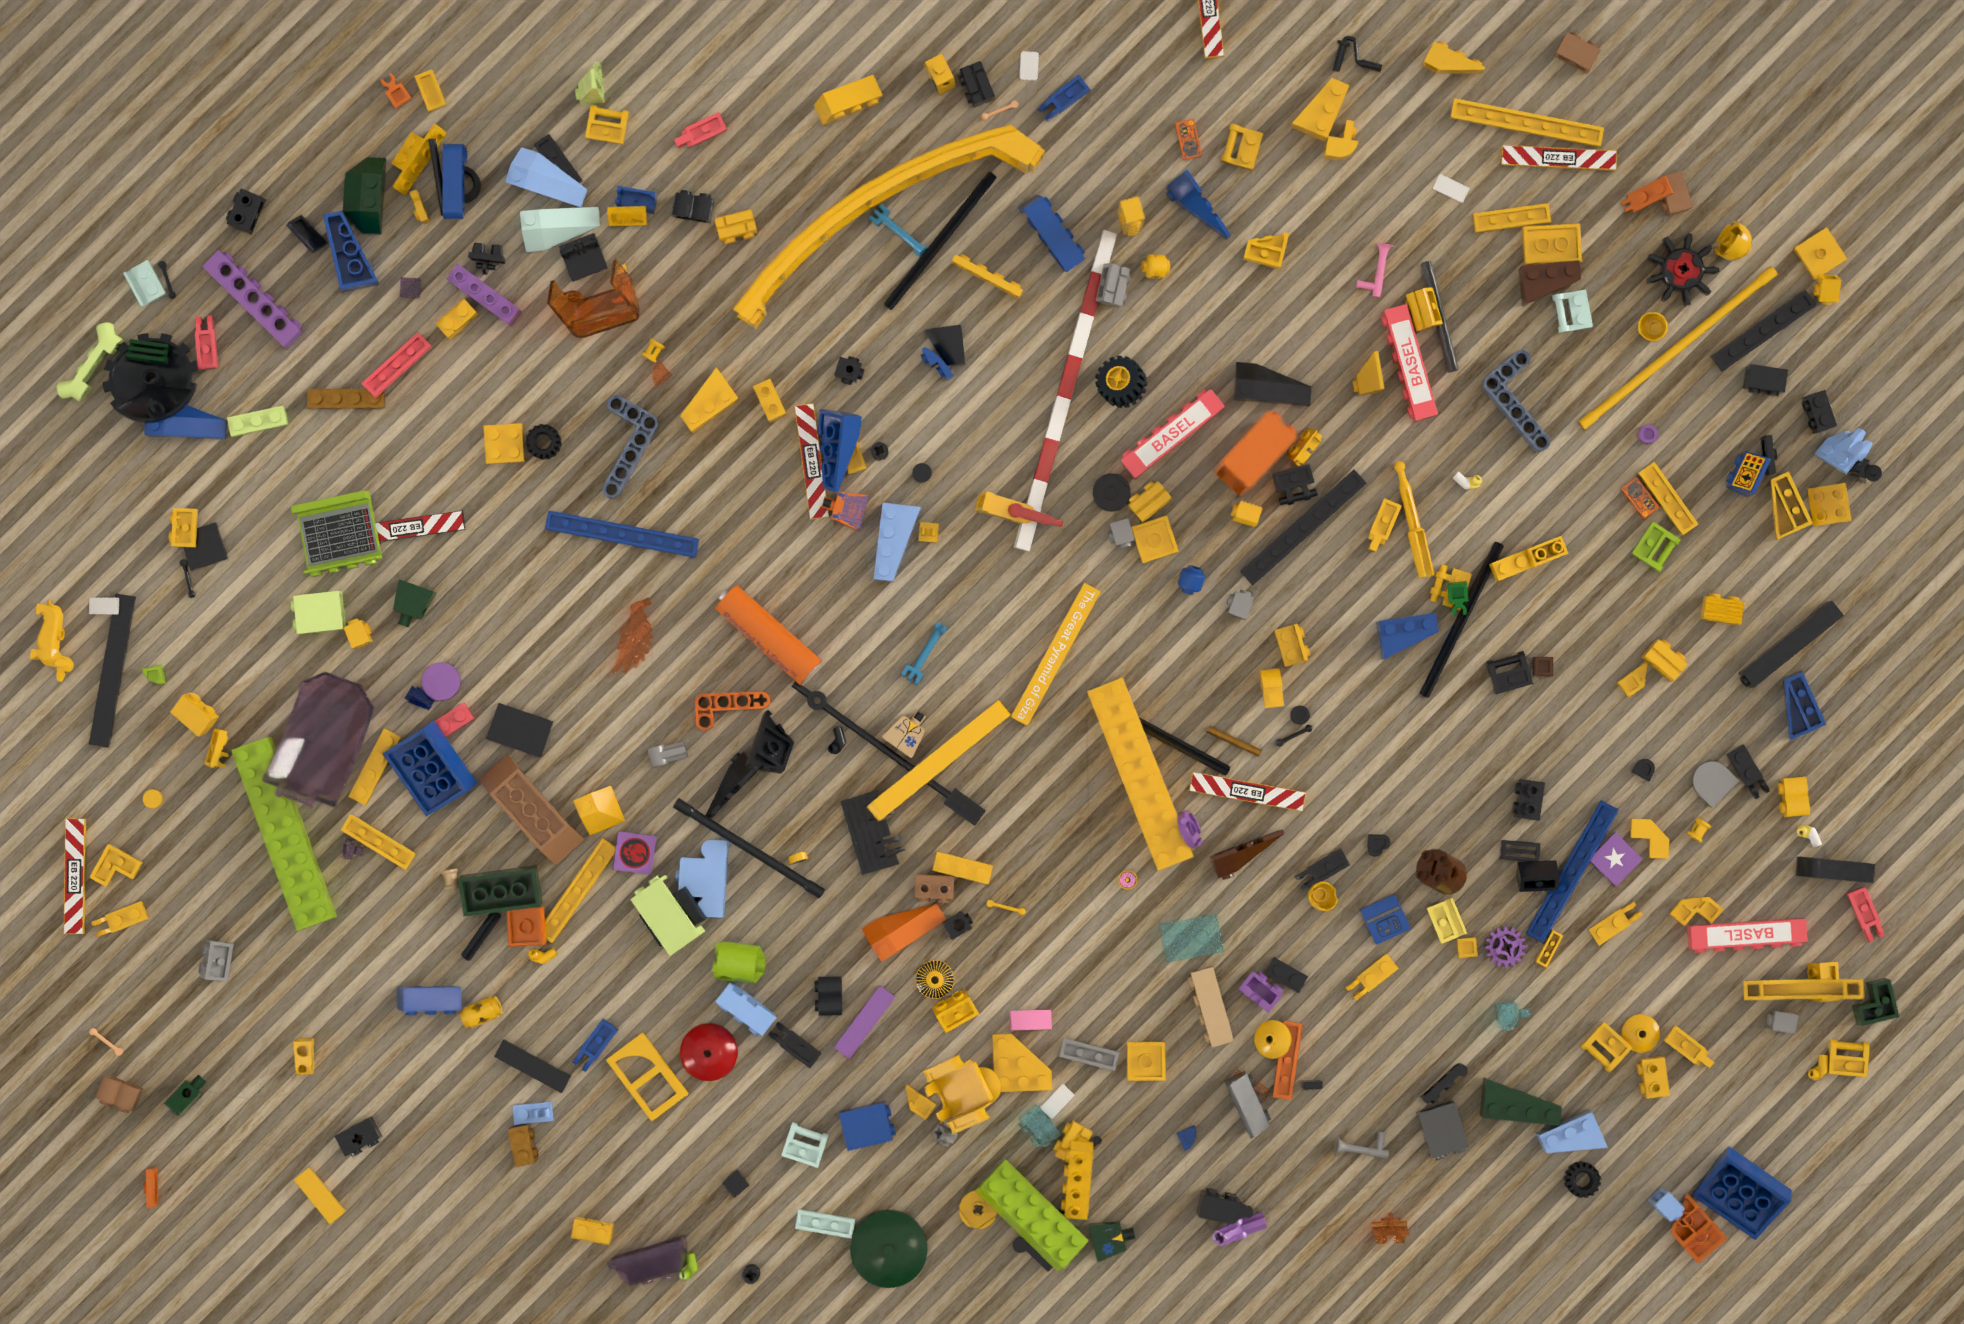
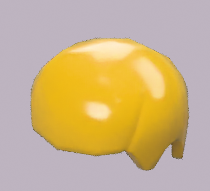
[1638,312,1668,341]
[1308,881,1338,911]

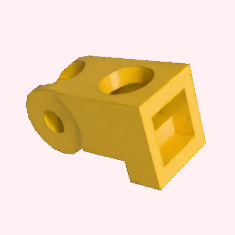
[293,1038,315,1075]

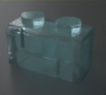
[1018,1103,1061,1149]

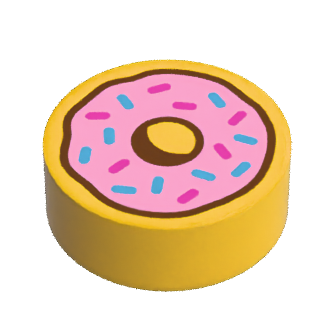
[1118,870,1137,890]

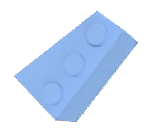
[715,981,777,1036]
[1536,1110,1608,1153]

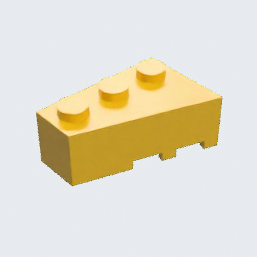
[1290,78,1349,142]

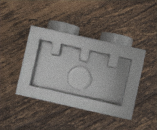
[198,939,234,982]

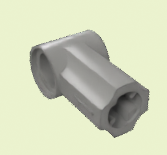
[647,741,688,768]

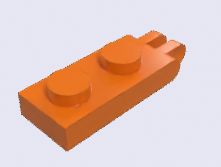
[1621,176,1674,213]

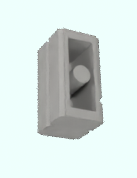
[1095,263,1131,307]

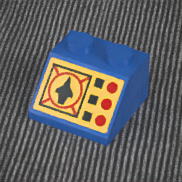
[1726,451,1771,497]

